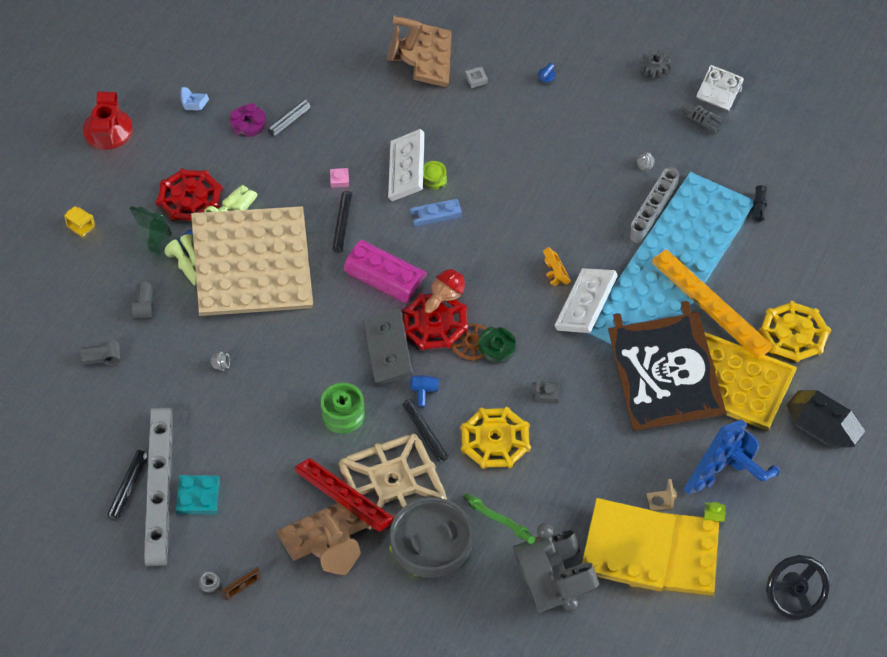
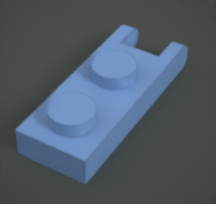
[410,199,462,226]

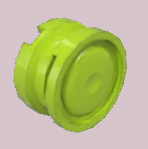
[423,161,447,190]

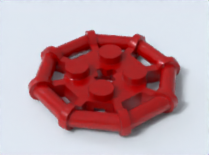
[155,168,223,221]
[401,293,469,351]

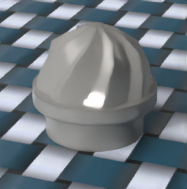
[636,152,655,171]
[211,352,230,371]

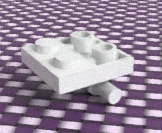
[696,65,744,111]

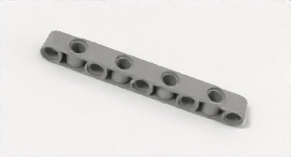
[144,407,173,566]

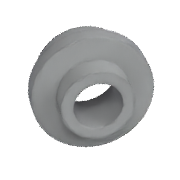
[199,572,220,592]

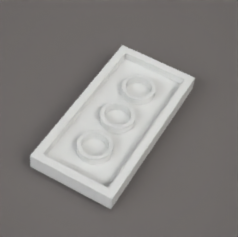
[388,129,424,201]
[554,268,618,333]

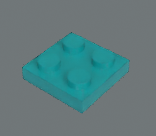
[175,475,220,515]

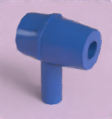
[410,375,439,408]

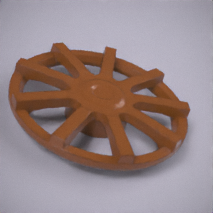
[451,323,487,361]

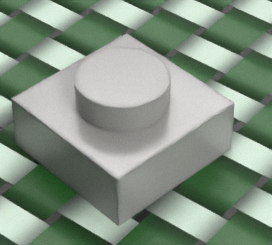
[465,67,488,88]

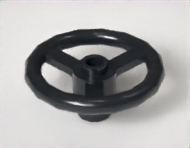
[766,555,831,620]

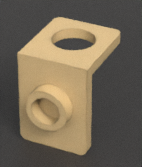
[646,479,677,511]

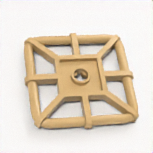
[339,433,447,530]

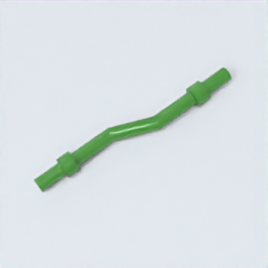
[463,493,535,544]

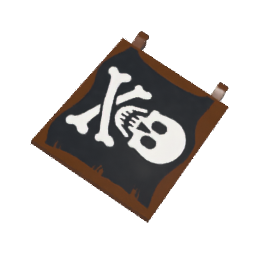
[608,301,727,432]

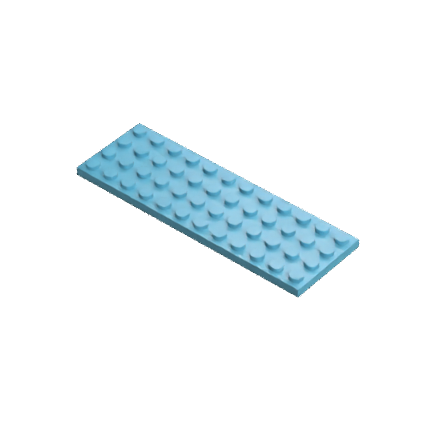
[589,172,754,344]

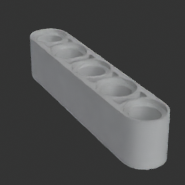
[630,167,679,243]

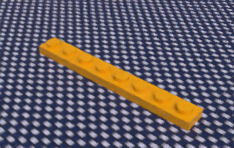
[652,249,773,359]

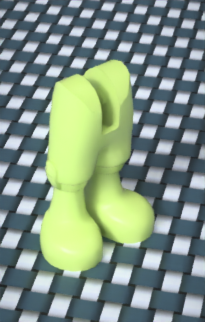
[204,184,257,212]
[164,234,197,286]

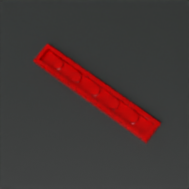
[295,458,394,532]

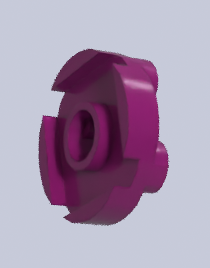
[230,103,266,137]

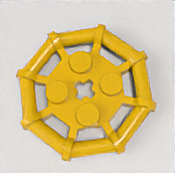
[758,301,831,362]
[460,406,531,469]

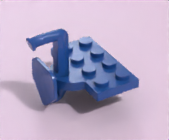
[683,419,780,495]

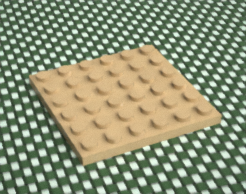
[191,206,313,316]

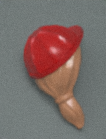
[425,269,465,313]

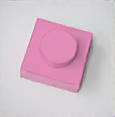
[330,168,349,188]

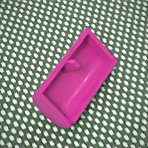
[344,240,427,303]

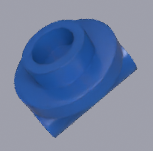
[538,63,555,82]

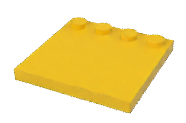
[582,498,677,592]
[630,513,719,596]

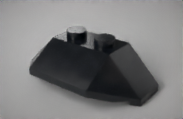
[787,390,865,447]

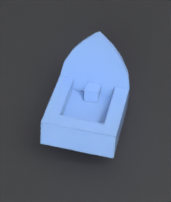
[181,87,209,111]

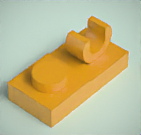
[543,247,571,286]

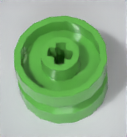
[321,383,365,434]

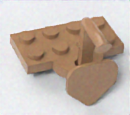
[387,15,452,87]
[276,503,367,576]

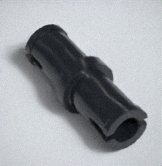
[753,185,767,222]

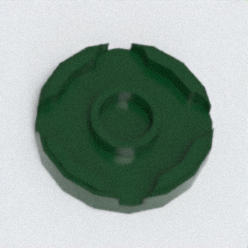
[478,327,516,363]

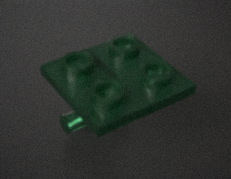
[130,206,172,256]

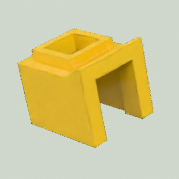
[64,206,95,238]

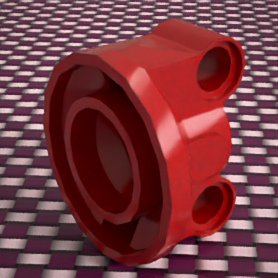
[83,91,133,150]

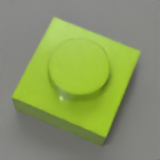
[704,502,726,522]

